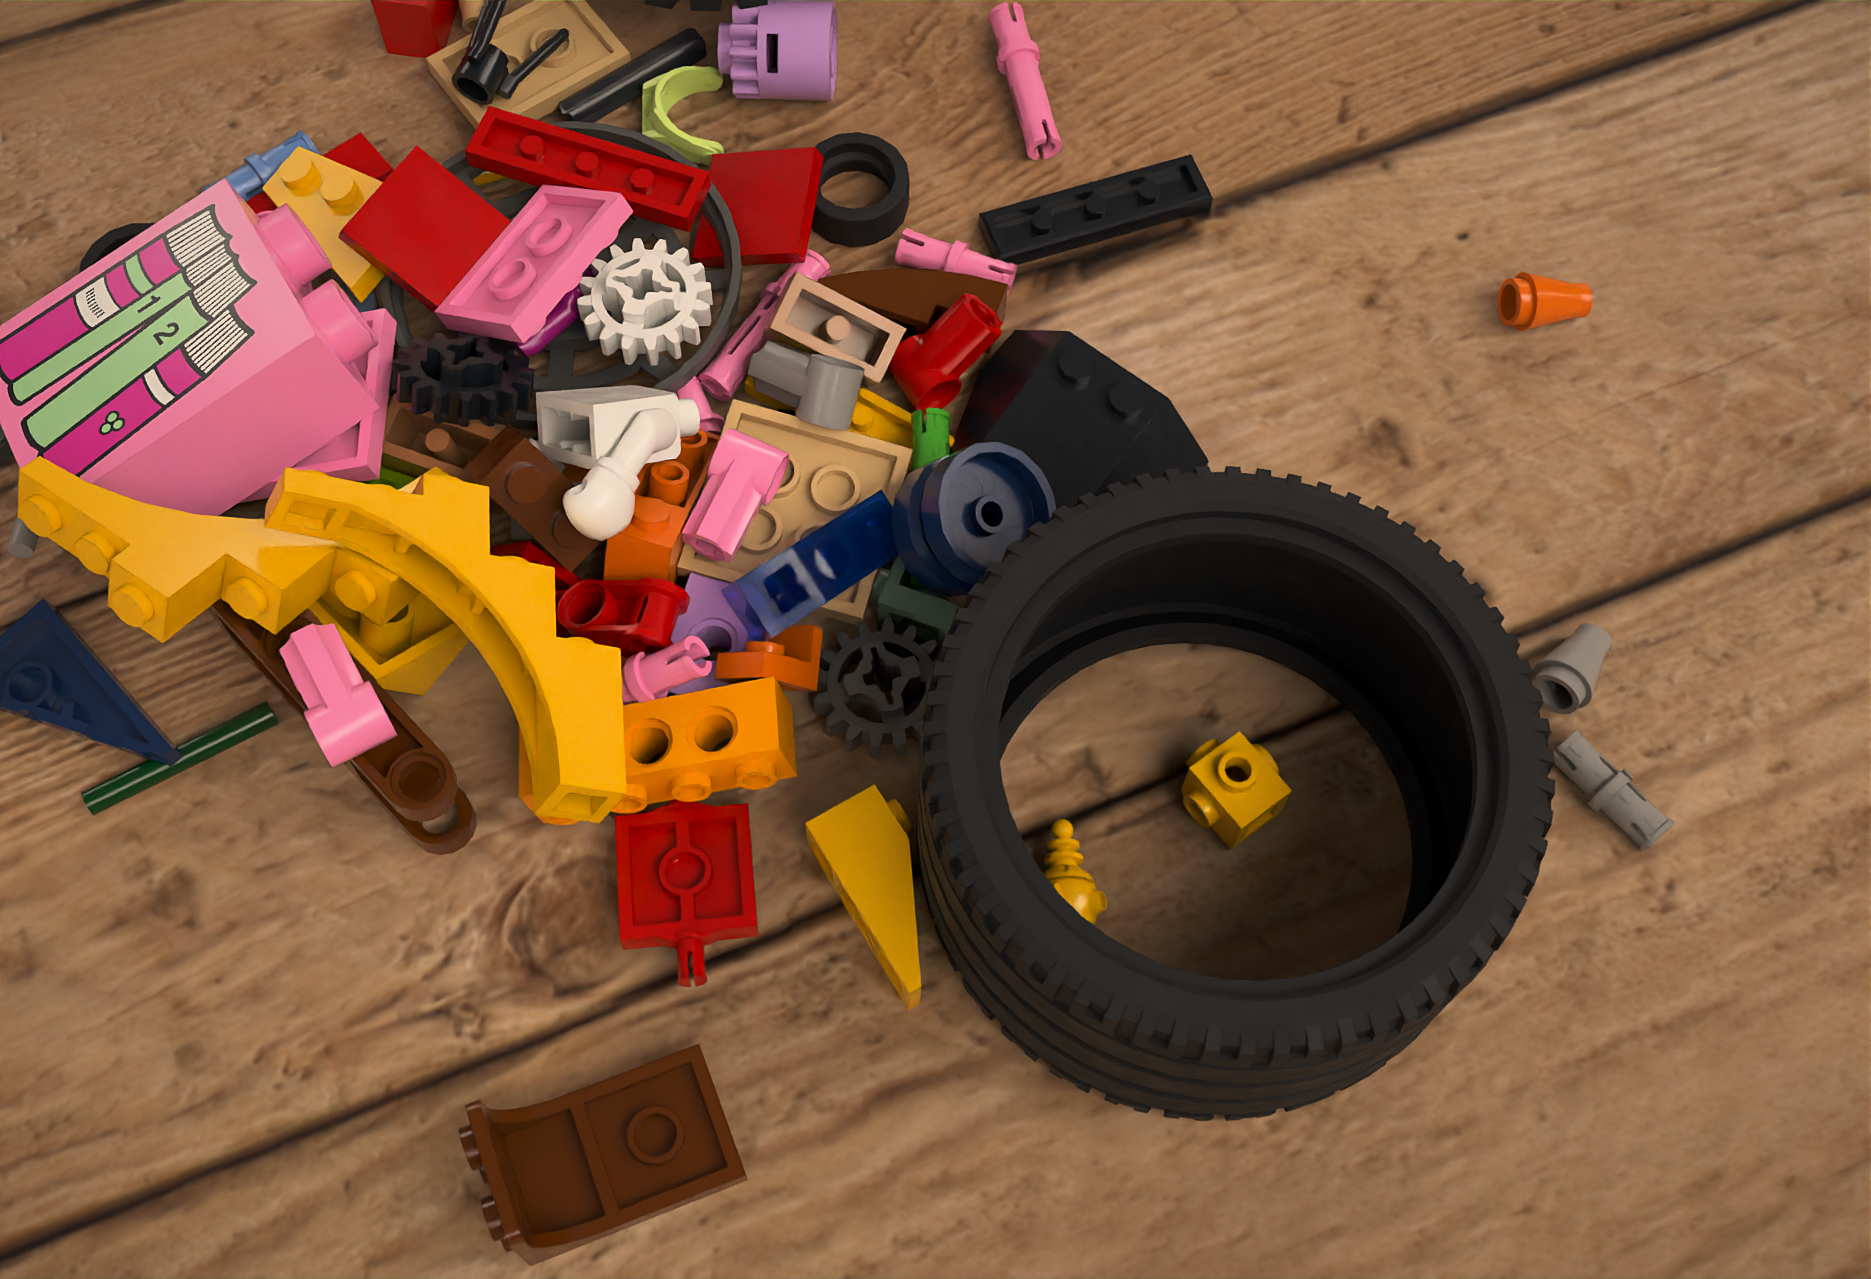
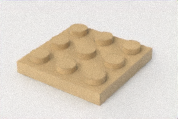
[677,399,913,626]

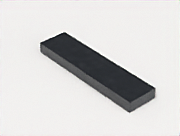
[978,154,1213,265]

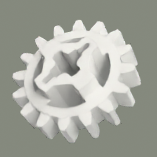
[577,238,713,366]

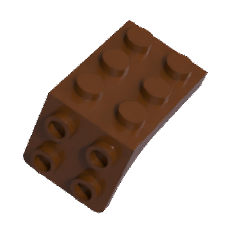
[459,1044,748,1266]

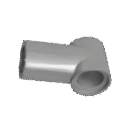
[748,340,865,430]

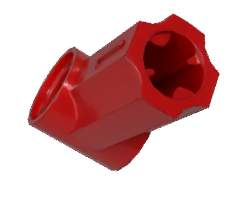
[888,293,1003,414]

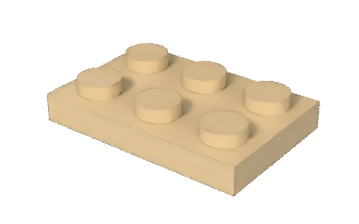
[426,0,631,130]

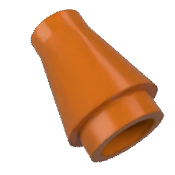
[1497,272,1592,331]

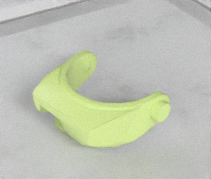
[642,66,724,166]

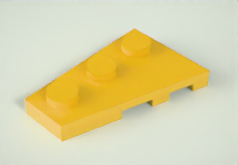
[262,146,385,304]

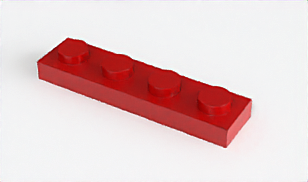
[465,106,711,232]

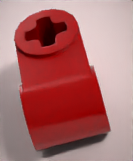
[556,577,690,658]

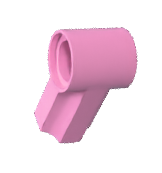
[681,428,790,563]
[279,623,398,768]

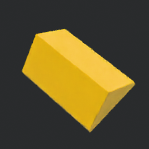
[308,591,470,696]

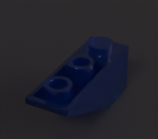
[721,489,899,641]

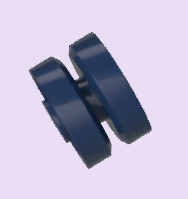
[891,442,1057,597]

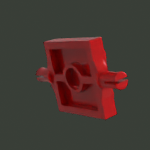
[615,799,759,987]

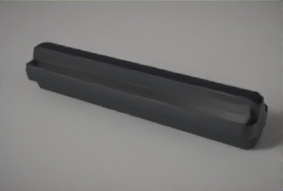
[558,28,707,123]

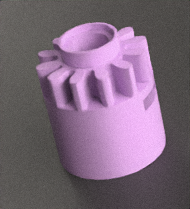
[718,0,837,101]

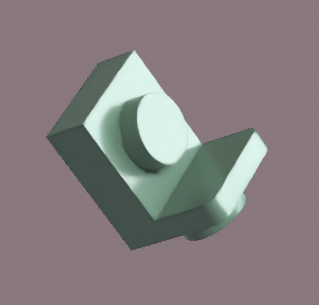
[870,554,959,651]

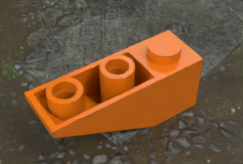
[603,428,720,584]

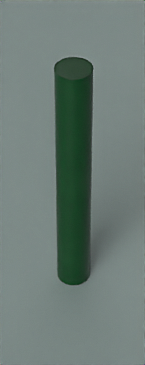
[81,701,279,815]

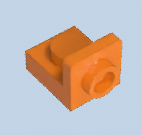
[715,624,823,692]

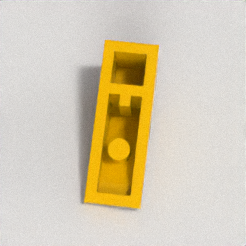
[805,784,921,1011]

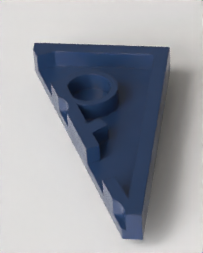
[0,599,184,767]

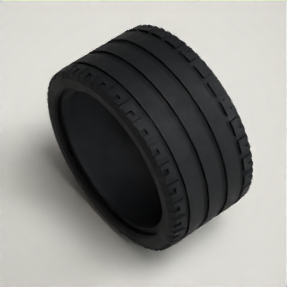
[916,466,1555,1121]

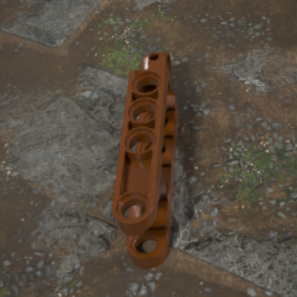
[207,598,477,855]

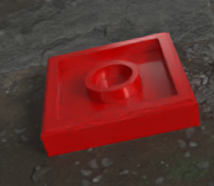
[338,145,511,315]
[692,147,824,267]

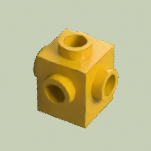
[1181,731,1292,850]

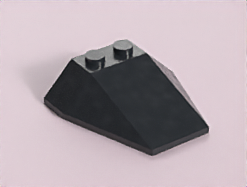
[949,330,1209,509]

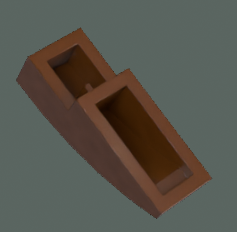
[818,268,1008,354]

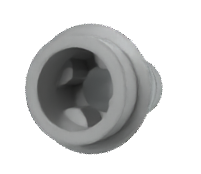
[1531,623,1612,714]

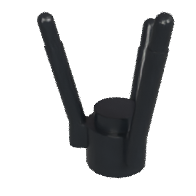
[451,0,569,105]

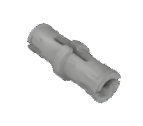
[1554,730,1675,852]

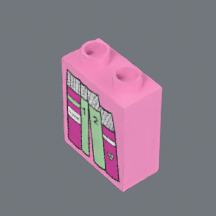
[0,178,381,516]

